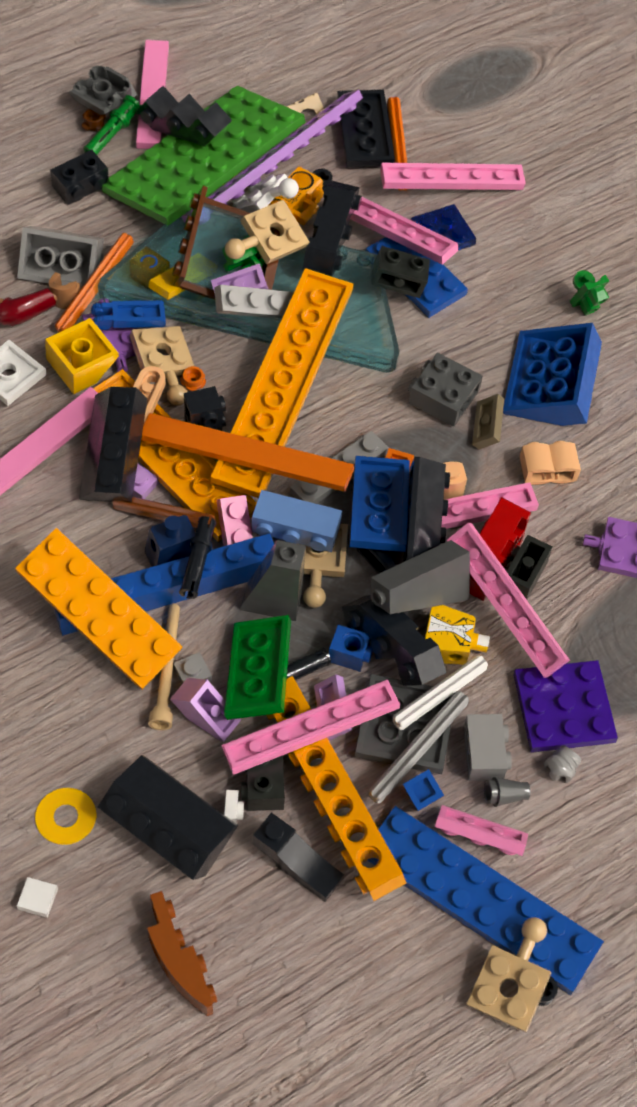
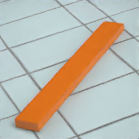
[141,413,354,492]

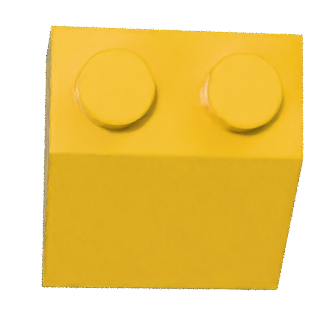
[45,318,119,394]

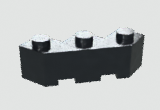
[136,85,232,147]
[302,180,362,277]
[342,595,447,686]

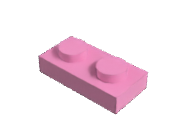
[216,495,253,546]

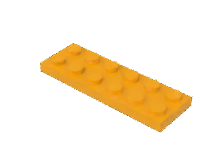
[15,528,183,690]

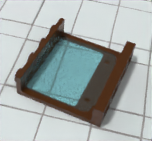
[172,186,280,300]

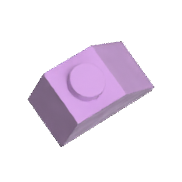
[170,678,241,742]

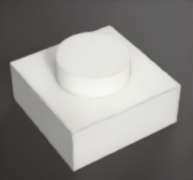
[224,790,244,824]

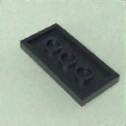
[337,89,395,168]

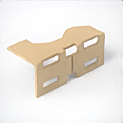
[286,93,324,115]

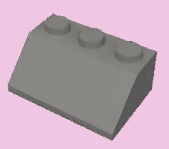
[17,226,104,289]

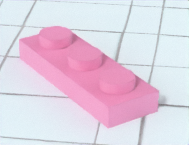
[435,805,528,856]

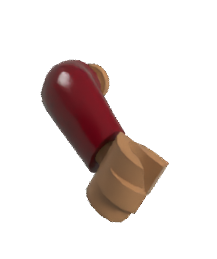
[0,272,80,327]

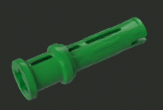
[83,95,141,155]

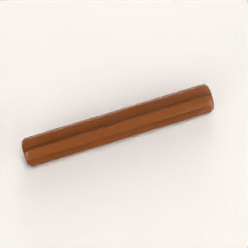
[112,497,216,528]

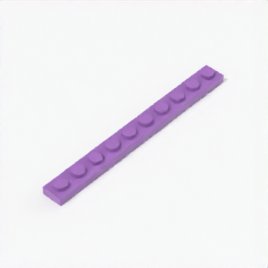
[182,89,363,226]

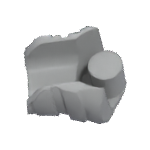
[544,745,582,783]

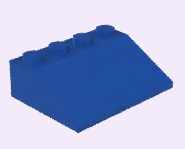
[503,322,602,426]

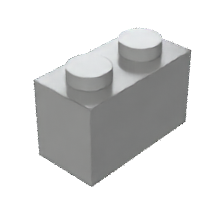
[463,714,512,781]

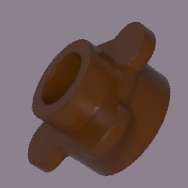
[82,109,106,131]

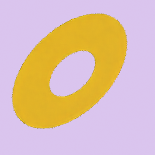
[35,788,96,845]

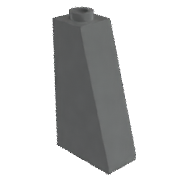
[241,540,306,621]
[371,540,470,614]

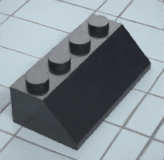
[79,387,147,503]
[403,457,450,562]
[98,755,238,880]

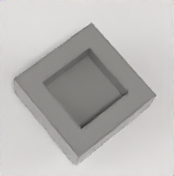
[173,652,212,684]

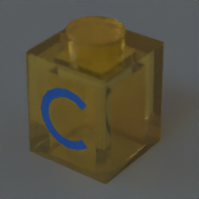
[129,246,170,293]

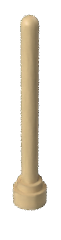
[148,603,180,730]

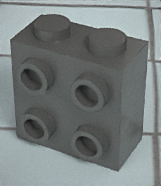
[408,352,483,427]

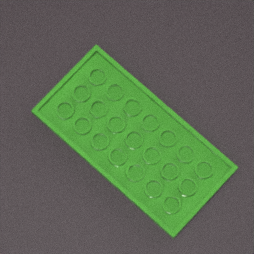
[102,85,306,226]

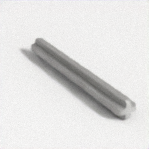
[368,691,469,804]

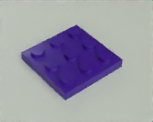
[513,660,618,753]

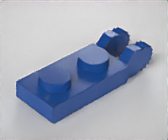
[91,300,166,330]

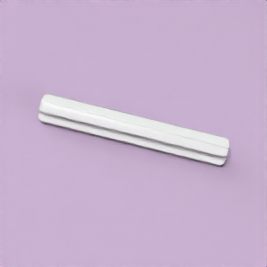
[392,655,488,730]

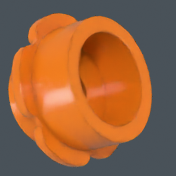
[180,366,206,391]

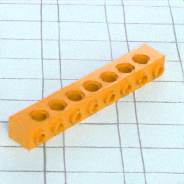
[267,676,406,901]

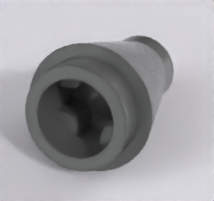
[484,777,530,807]

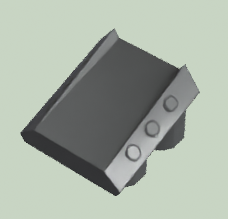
[69,66,137,115]

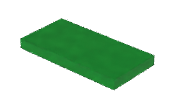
[224,615,291,720]

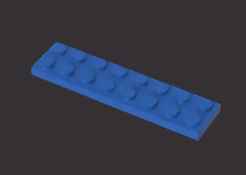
[367,806,604,995]

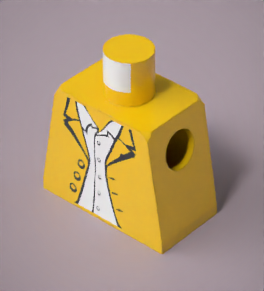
[425,605,490,665]

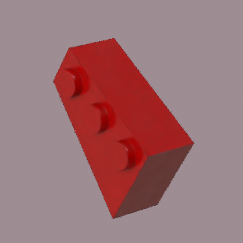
[469,497,531,601]

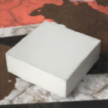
[17,877,58,918]

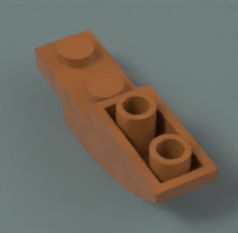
[147,891,217,1016]

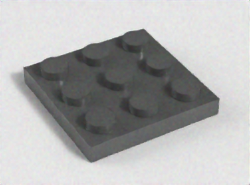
[355,674,457,774]

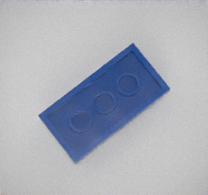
[365,237,468,318]
[350,456,410,552]

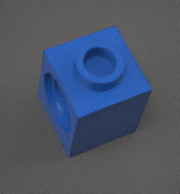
[329,625,373,672]
[403,769,444,811]

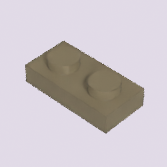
[472,394,504,450]

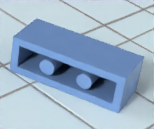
[252,490,342,552]

